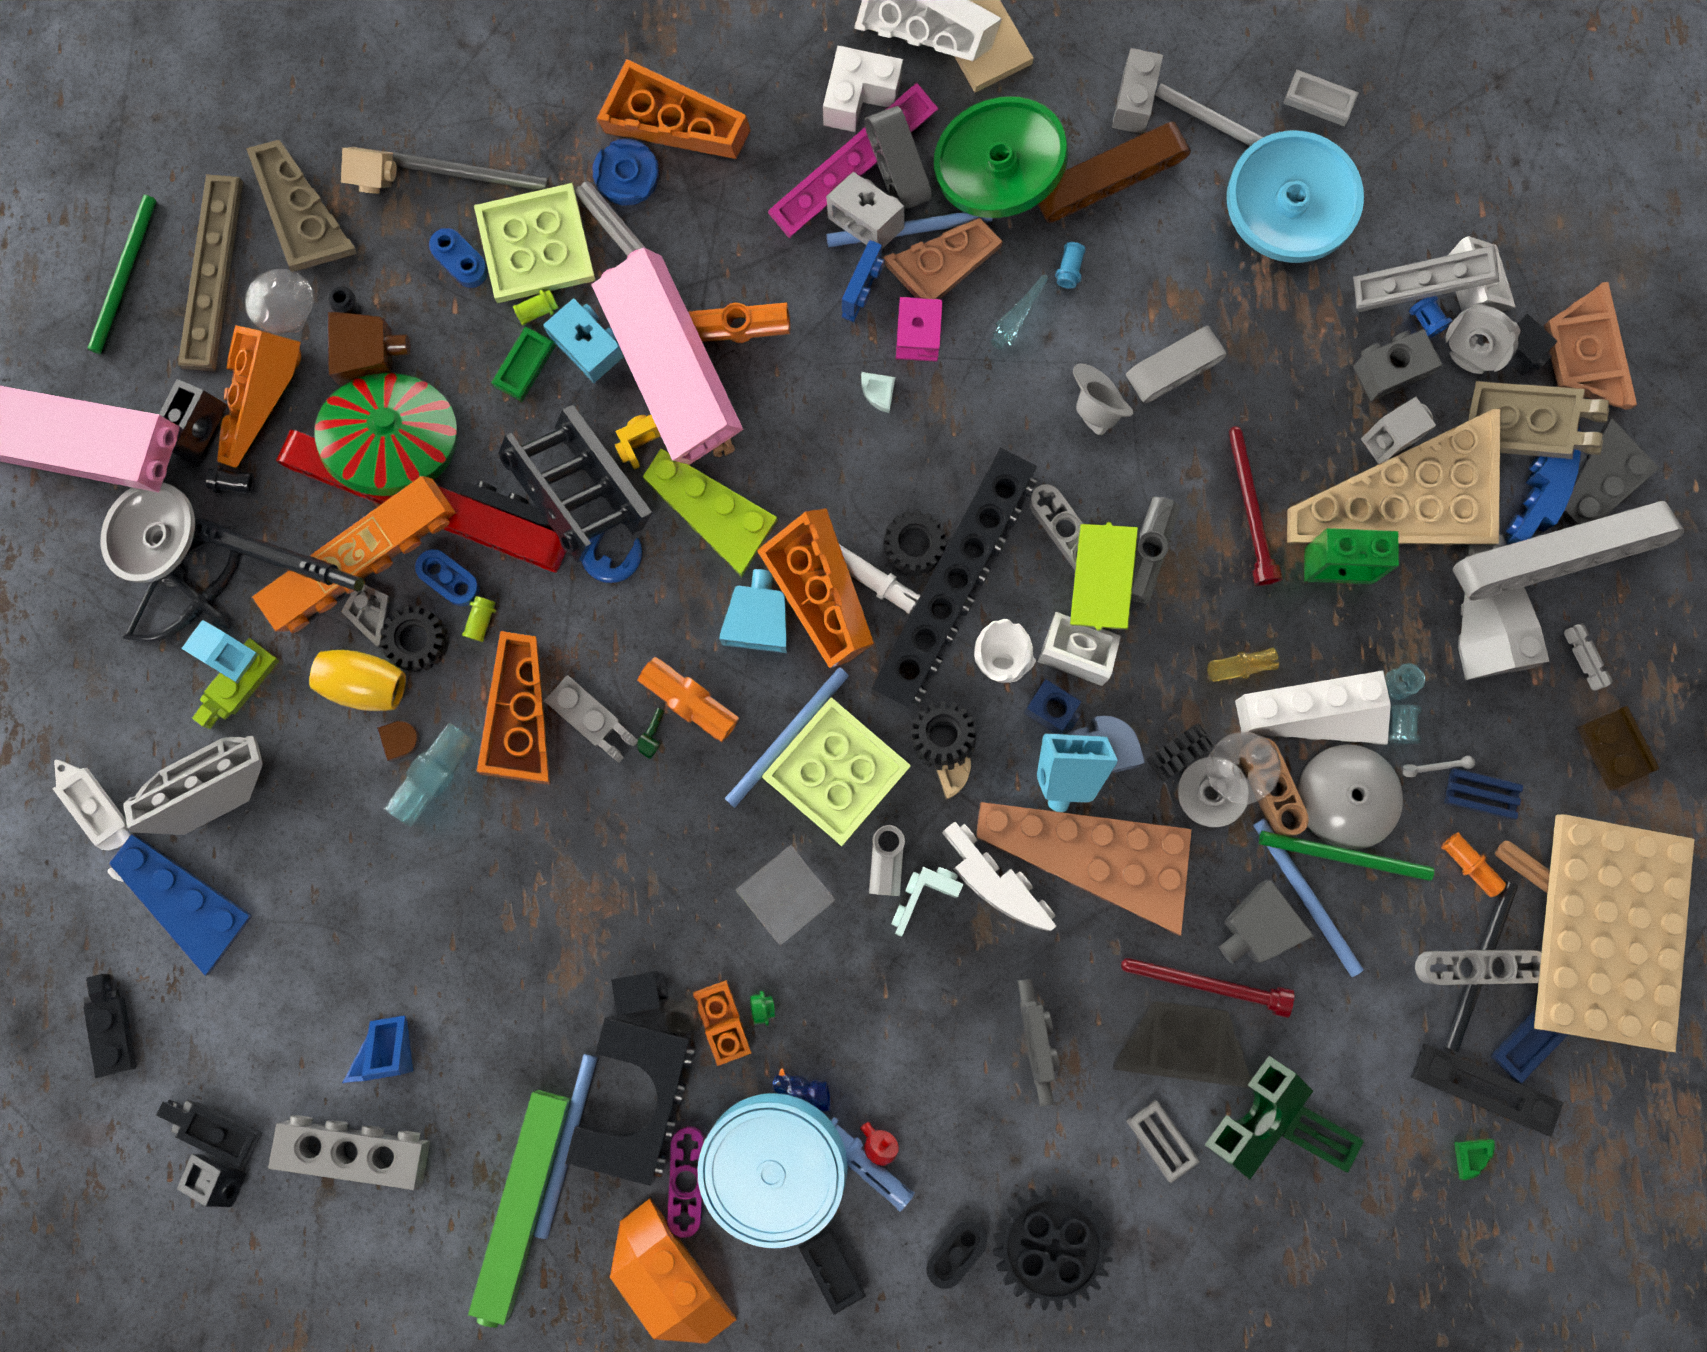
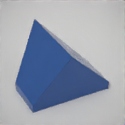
[342,1016,413,1083]

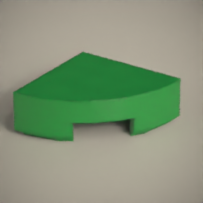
[1454,1138,1495,1180]

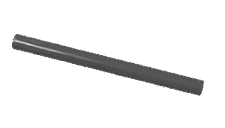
[385,151,549,190]

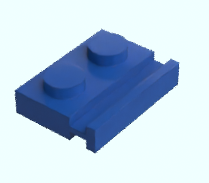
[842,240,885,322]

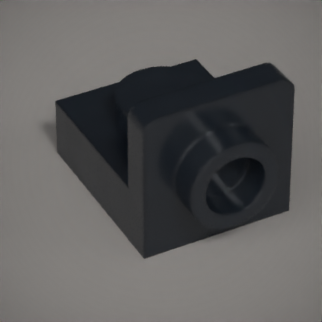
[177,1154,246,1207]

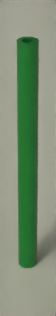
[87,195,157,354]
[1259,831,1434,881]

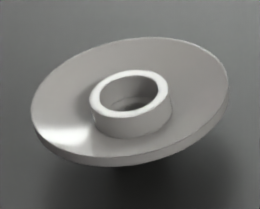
[1178,757,1249,828]

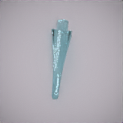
[990,275,1048,349]

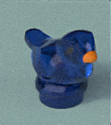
[772,1069,831,1112]

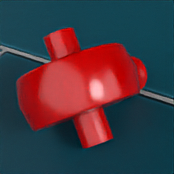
[860,1122,899,1166]

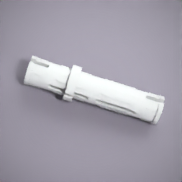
[839,544,921,615]

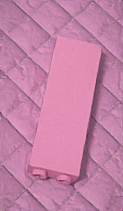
[592,247,744,465]
[0,386,180,493]

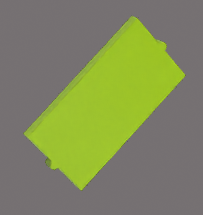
[1070,522,1138,631]

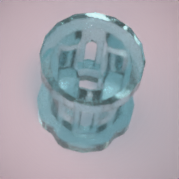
[1385,663,1425,700]
[1388,705,1422,744]

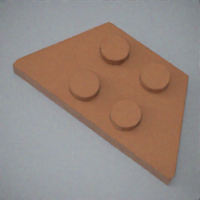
[1544,282,1637,410]

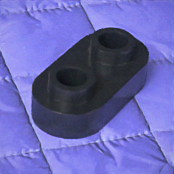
[926,1219,987,1289]

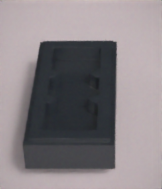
[798,1227,866,1315]

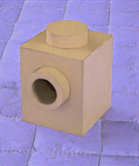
[341,147,397,194]

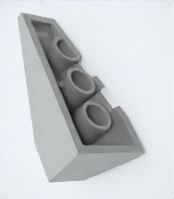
[1458,534,1549,680]

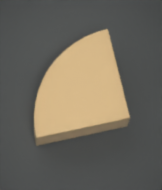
[935,757,971,800]

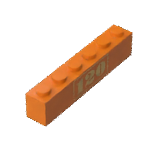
[252,476,456,633]

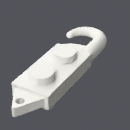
[53,760,134,882]

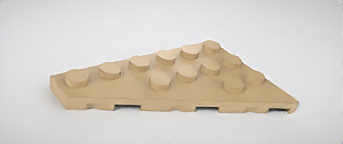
[1287,409,1500,545]

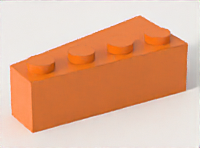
[757,508,874,668]

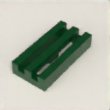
[1282,1106,1364,1173]

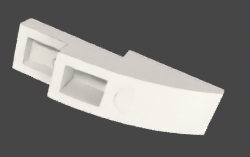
[942,822,1056,931]

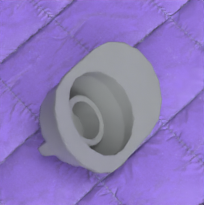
[1073,364,1133,435]

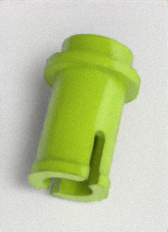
[513,289,559,326]
[462,596,497,642]

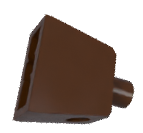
[328,312,411,385]

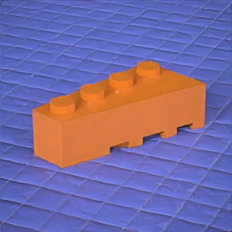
[597,59,751,159]
[476,631,550,785]

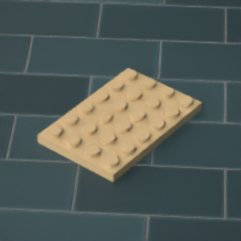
[1534,814,1694,1053]

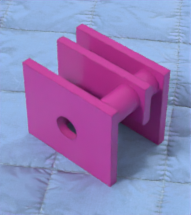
[896,297,942,362]

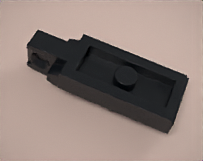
[83,974,137,1078]
[156,1100,262,1168]

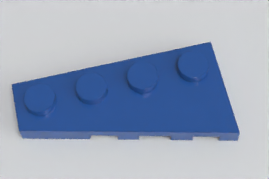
[109,834,252,976]

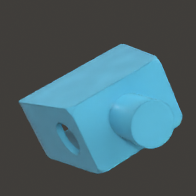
[719,569,787,653]
[1037,734,1118,812]

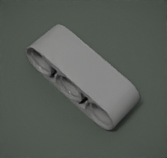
[1126,326,1227,404]

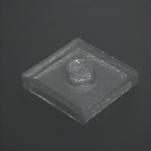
[735,845,836,946]

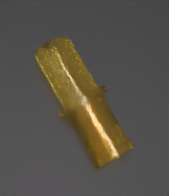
[1207,648,1279,682]

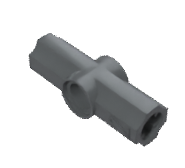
[1131,496,1181,604]

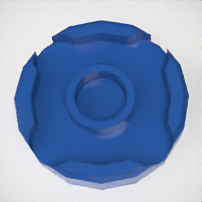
[593,139,659,206]

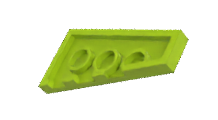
[643,449,778,577]

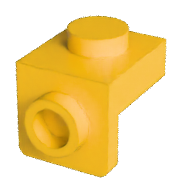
[614,415,661,470]

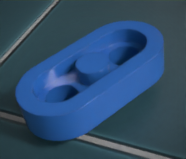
[429,228,488,288]
[415,549,480,606]

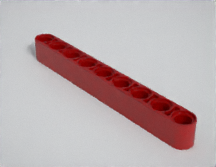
[276,430,566,573]

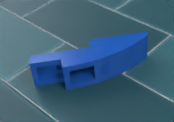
[1505,424,1581,545]

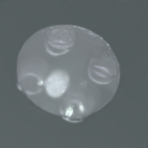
[245,269,313,334]

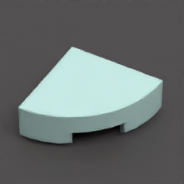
[861,372,895,413]

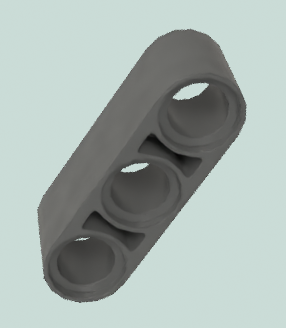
[865,106,931,210]

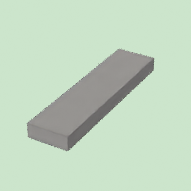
[1353,245,1500,312]

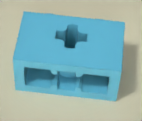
[543,298,624,383]

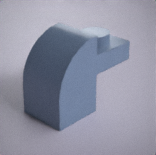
[1068,716,1145,774]

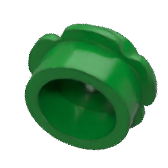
[750,991,775,1026]

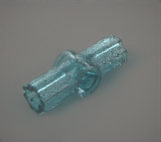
[384,723,475,827]

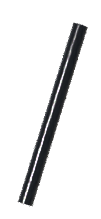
[1444,881,1518,1053]

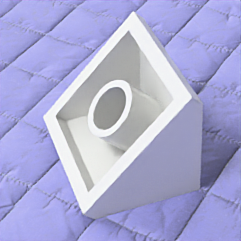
[1448,236,1515,311]
[1037,612,1121,686]

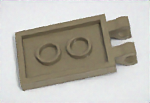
[1468,381,1609,459]

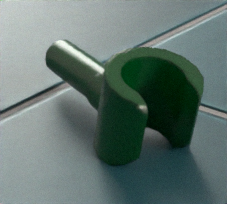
[637,708,665,759]

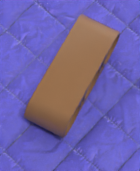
[1239,737,1309,836]

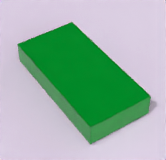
[491,326,556,402]

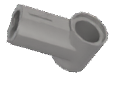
[869,825,905,896]

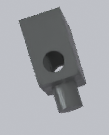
[1219,880,1313,964]

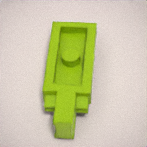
[192,638,279,729]

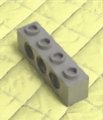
[268,1115,430,1190]

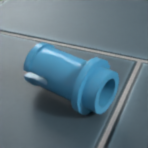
[1055,242,1086,289]

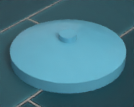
[1226,131,1364,263]

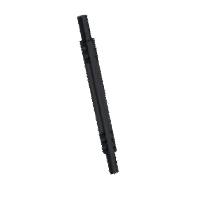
[193,518,364,592]

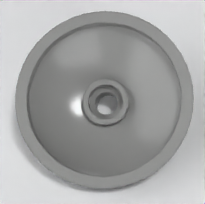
[100,482,195,583]
[1297,745,1403,850]

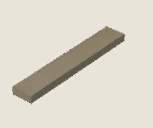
[178,174,243,372]

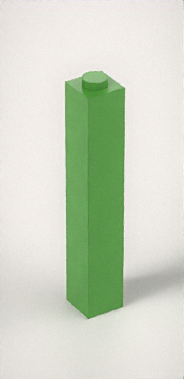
[468,1090,571,1328]

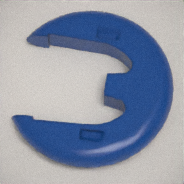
[581,532,642,583]

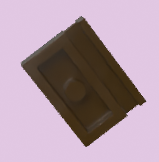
[1577,706,1660,791]

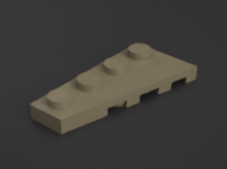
[246,140,357,272]

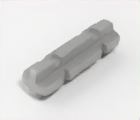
[1564,624,1612,691]

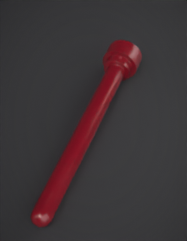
[1229,426,1283,586]
[1121,958,1295,1018]

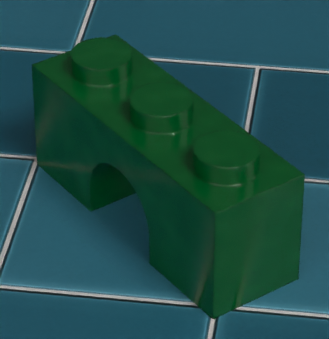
[1205,1056,1313,1180]

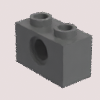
[1353,329,1442,402]

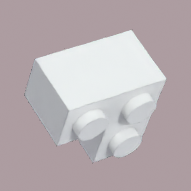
[823,46,903,132]

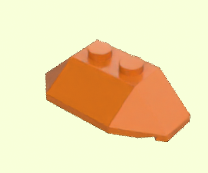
[610,1197,737,1344]

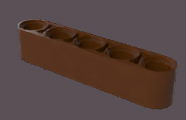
[1037,121,1191,223]

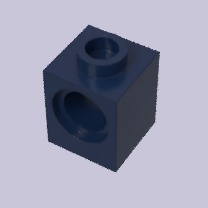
[1024,679,1082,734]

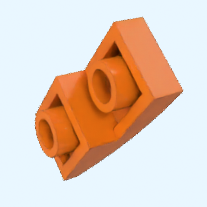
[693,980,751,1066]

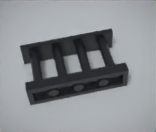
[498,405,652,563]

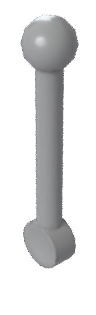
[1402,756,1475,777]

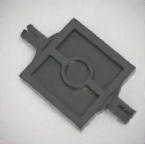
[1017,979,1060,1106]

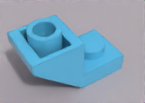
[182,620,259,683]

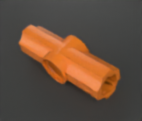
[688,303,791,343]
[637,657,740,743]

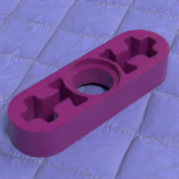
[667,1126,705,1238]

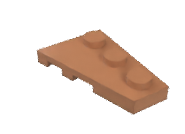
[883,218,1003,300]

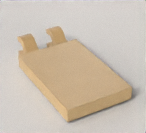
[954,0,1034,93]

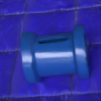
[1409,296,1453,339]

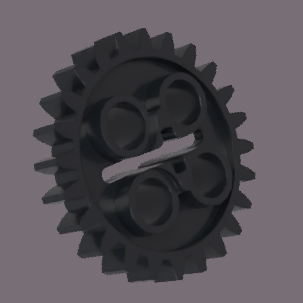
[993,1185,1113,1311]

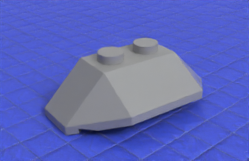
[123,736,263,835]

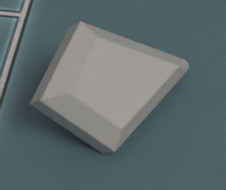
[341,584,390,648]

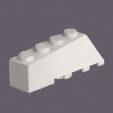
[854,0,1002,61]
[1235,671,1391,745]

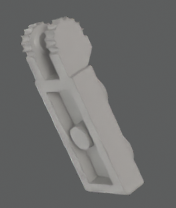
[544,675,638,763]

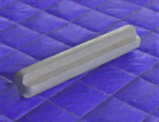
[576,181,645,256]

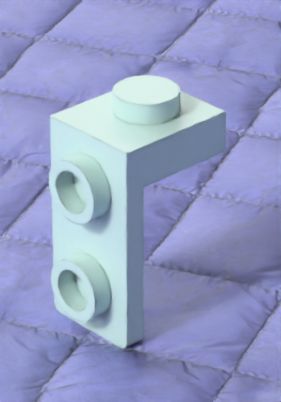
[891,867,963,937]

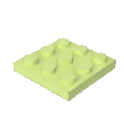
[474,183,596,303]
[762,698,911,847]

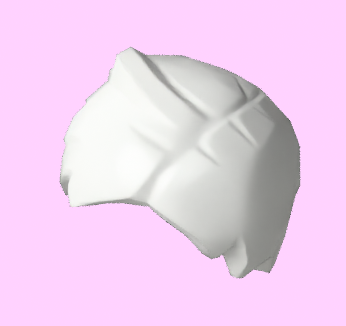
[974,619,1036,683]

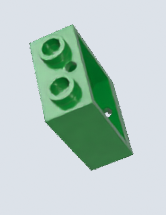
[1304,528,1399,584]

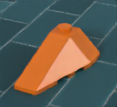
[217,325,301,468]

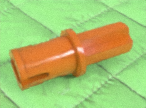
[1441,832,1506,897]

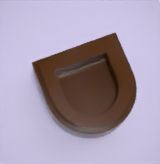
[377,721,420,762]

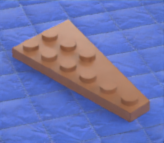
[976,802,1192,936]

